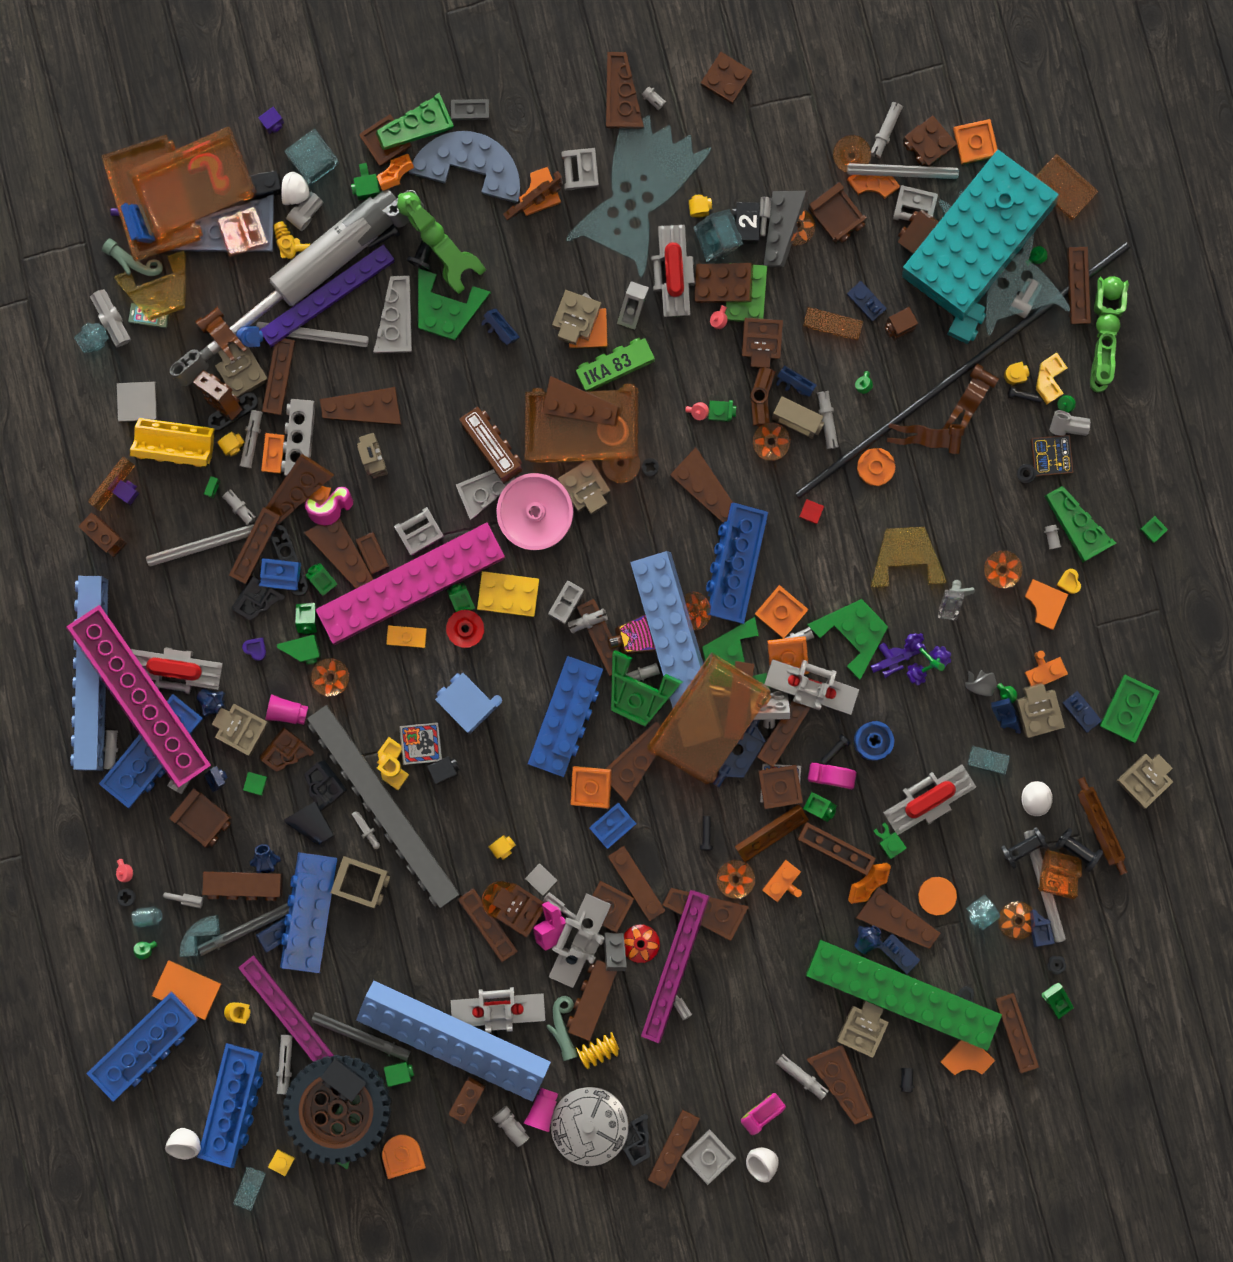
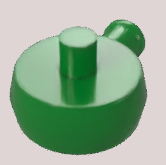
[1025,246,1048,266]
[855,371,873,394]
[1057,395,1076,413]
[997,683,1017,703]
[133,941,157,959]

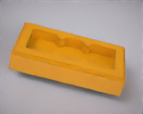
[386,625,427,648]

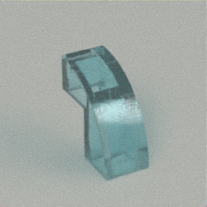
[180,915,220,957]

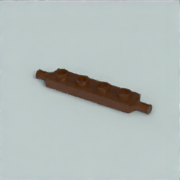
[1077,777,1128,875]

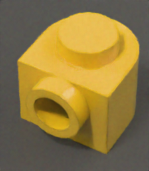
[689,195,712,217]
[1004,362,1029,385]
[217,431,245,456]
[377,753,401,777]
[488,835,516,860]
[224,1002,250,1024]

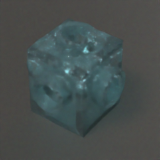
[74,323,110,353]
[966,895,1001,930]

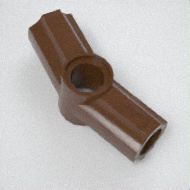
[750,367,776,426]

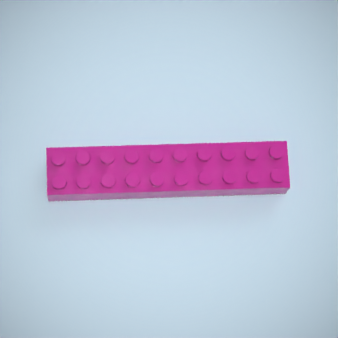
[315,523,505,645]
[66,605,211,788]

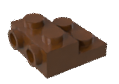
[903,115,957,167]

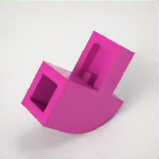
[533,901,566,951]

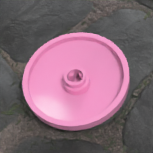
[497,473,574,550]

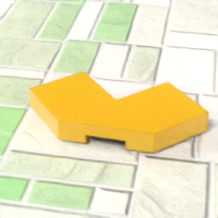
[1036,353,1067,405]
[378,737,409,790]

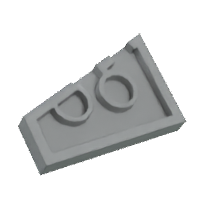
[456,470,515,521]

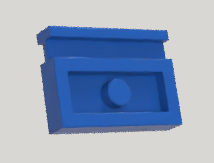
[121,203,156,244]
[259,558,301,590]
[589,803,636,849]

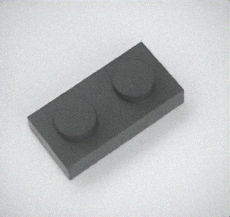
[451,99,489,120]
[603,933,627,971]

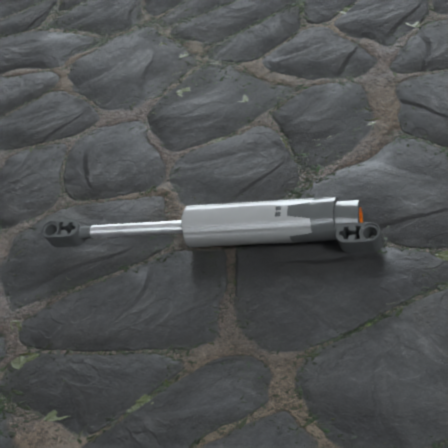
[170,189,424,386]

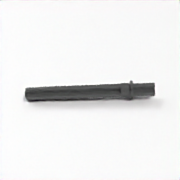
[197,903,290,956]
[311,1012,411,1061]

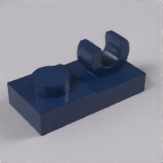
[846,281,887,322]
[481,308,520,345]
[776,365,817,397]
[1062,691,1102,733]
[204,766,228,793]
[256,917,287,953]
[880,933,920,974]

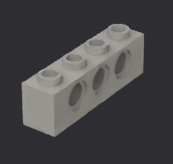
[281,399,316,476]

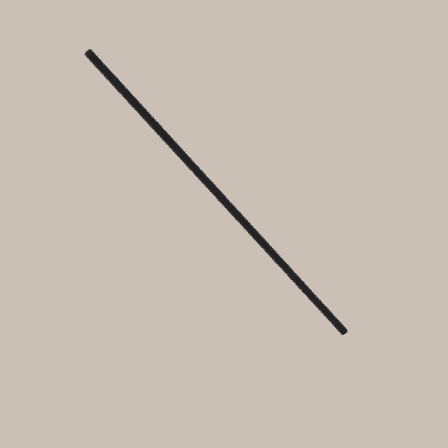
[795,242,1130,499]

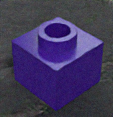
[258,107,284,134]
[112,480,139,505]

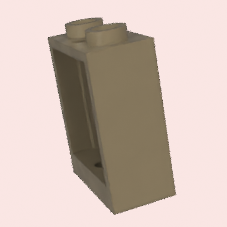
[771,396,824,438]
[331,856,390,908]

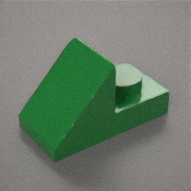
[1041,982,1074,1019]

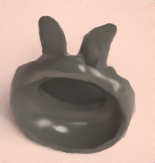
[965,670,997,696]

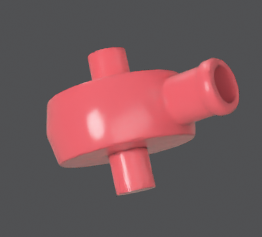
[710,305,728,329]
[685,402,709,420]
[116,859,133,882]

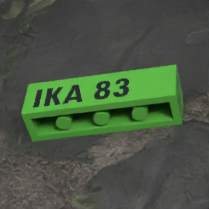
[576,338,655,393]

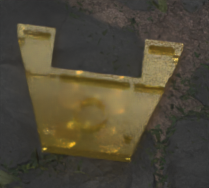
[114,250,186,321]
[871,527,946,587]

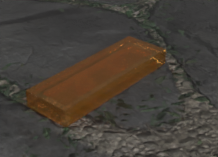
[803,307,863,340]

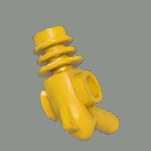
[273,221,311,259]

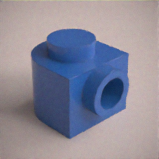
[236,326,263,347]

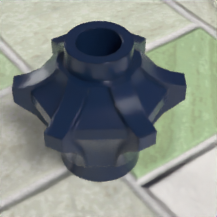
[197,688,225,716]
[250,844,281,873]
[854,925,884,954]

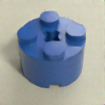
[854,721,894,761]

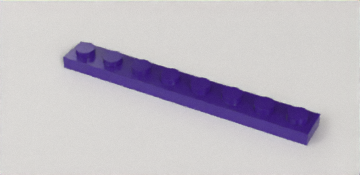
[260,245,395,348]

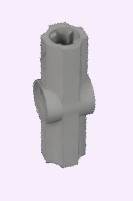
[90,289,131,347]

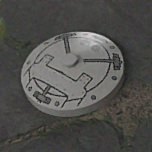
[551,1087,629,1166]

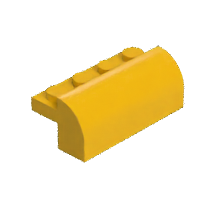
[130,418,214,467]

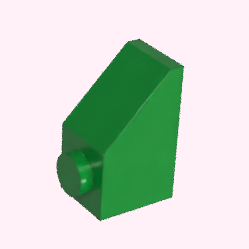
[277,635,321,665]

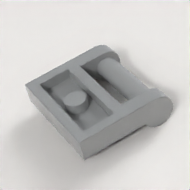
[561,148,599,190]
[893,185,938,221]
[394,507,444,555]

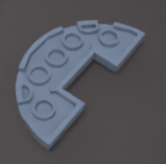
[409,131,520,203]

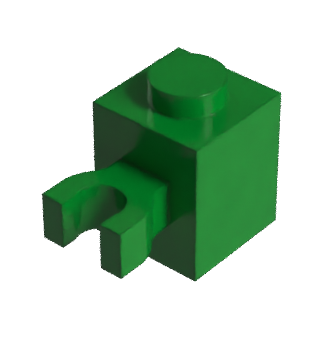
[351,163,380,200]
[873,822,906,859]

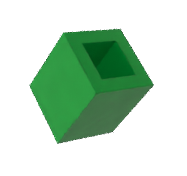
[384,1061,414,1087]

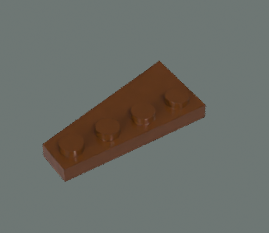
[266,454,334,525]
[304,518,374,589]
[855,887,941,949]

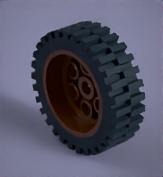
[283,1055,391,1164]

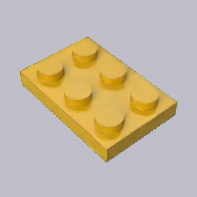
[477,571,539,617]

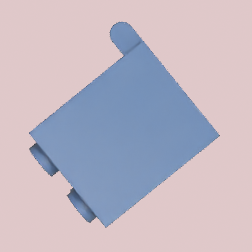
[435,673,502,734]

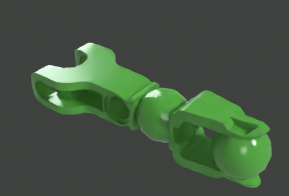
[397,192,486,294]
[1090,276,1129,393]

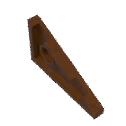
[503,171,563,221]

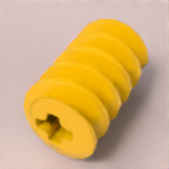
[576,1032,619,1069]

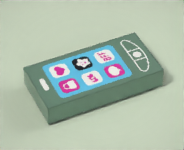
[128,303,170,329]

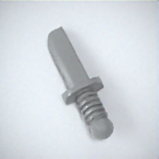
[352,812,380,849]

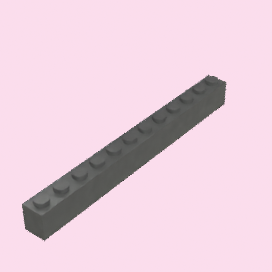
[307,705,460,908]

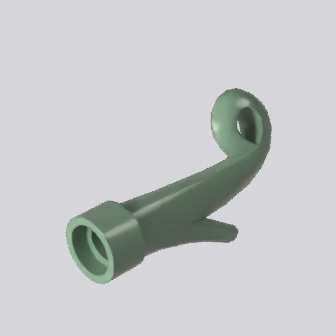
[102,238,163,276]
[546,996,578,1061]

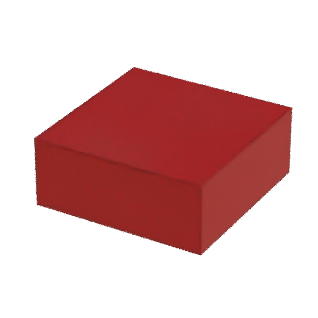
[799,499,824,524]

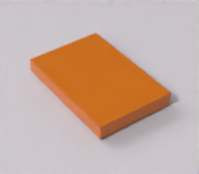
[152,960,222,1020]

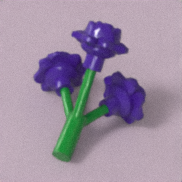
[904,633,951,686]

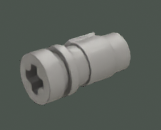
[492,1106,529,1147]

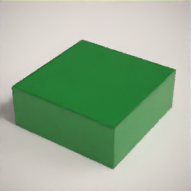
[204,476,220,499]
[1140,516,1168,543]
[243,772,268,795]

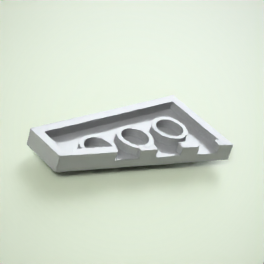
[373,276,412,354]

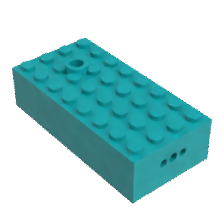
[902,149,1059,321]

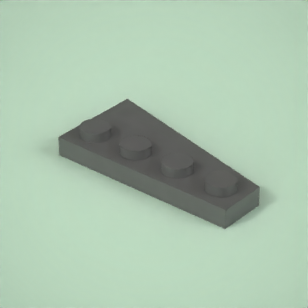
[764,191,810,267]

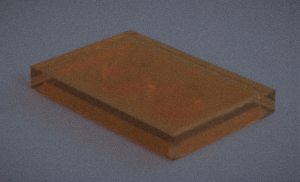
[1035,154,1099,220]
[88,457,135,511]

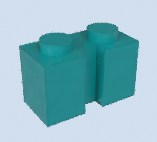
[947,303,986,344]

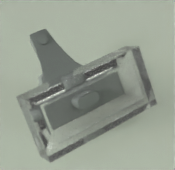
[938,580,975,621]

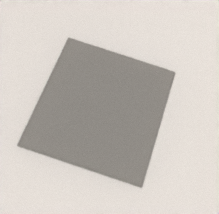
[525,863,557,895]

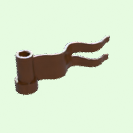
[195,307,247,361]
[943,363,999,429]
[887,423,965,454]

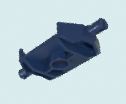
[710,720,766,788]

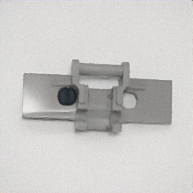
[549,893,611,988]

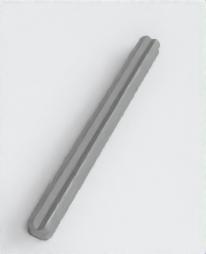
[847,163,959,179]
[256,322,369,347]
[146,524,254,566]
[1024,830,1066,942]

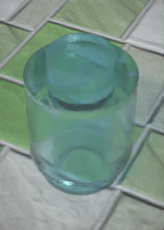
[132,906,162,928]

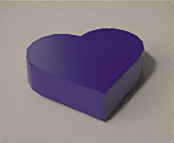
[242,638,266,661]

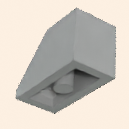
[617,282,649,330]

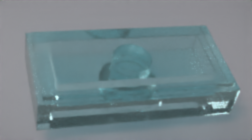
[967,746,1010,775]
[233,1167,266,1211]

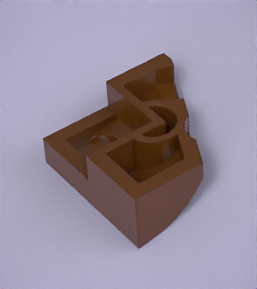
[260,727,314,772]

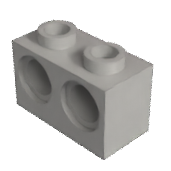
[548,580,584,624]

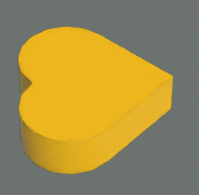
[1057,569,1081,594]

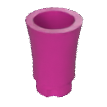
[265,694,308,725]
[524,1088,558,1132]

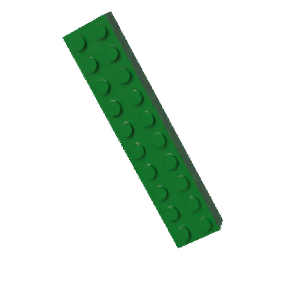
[806,940,1002,1051]

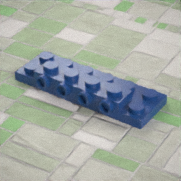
[706,503,768,624]
[528,656,603,777]
[99,694,204,808]
[280,852,337,973]
[86,992,199,1102]
[197,1043,263,1168]

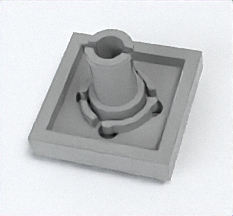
[749,691,790,729]

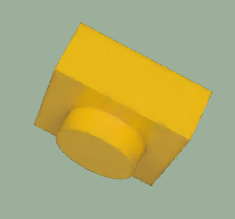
[268,1149,295,1176]

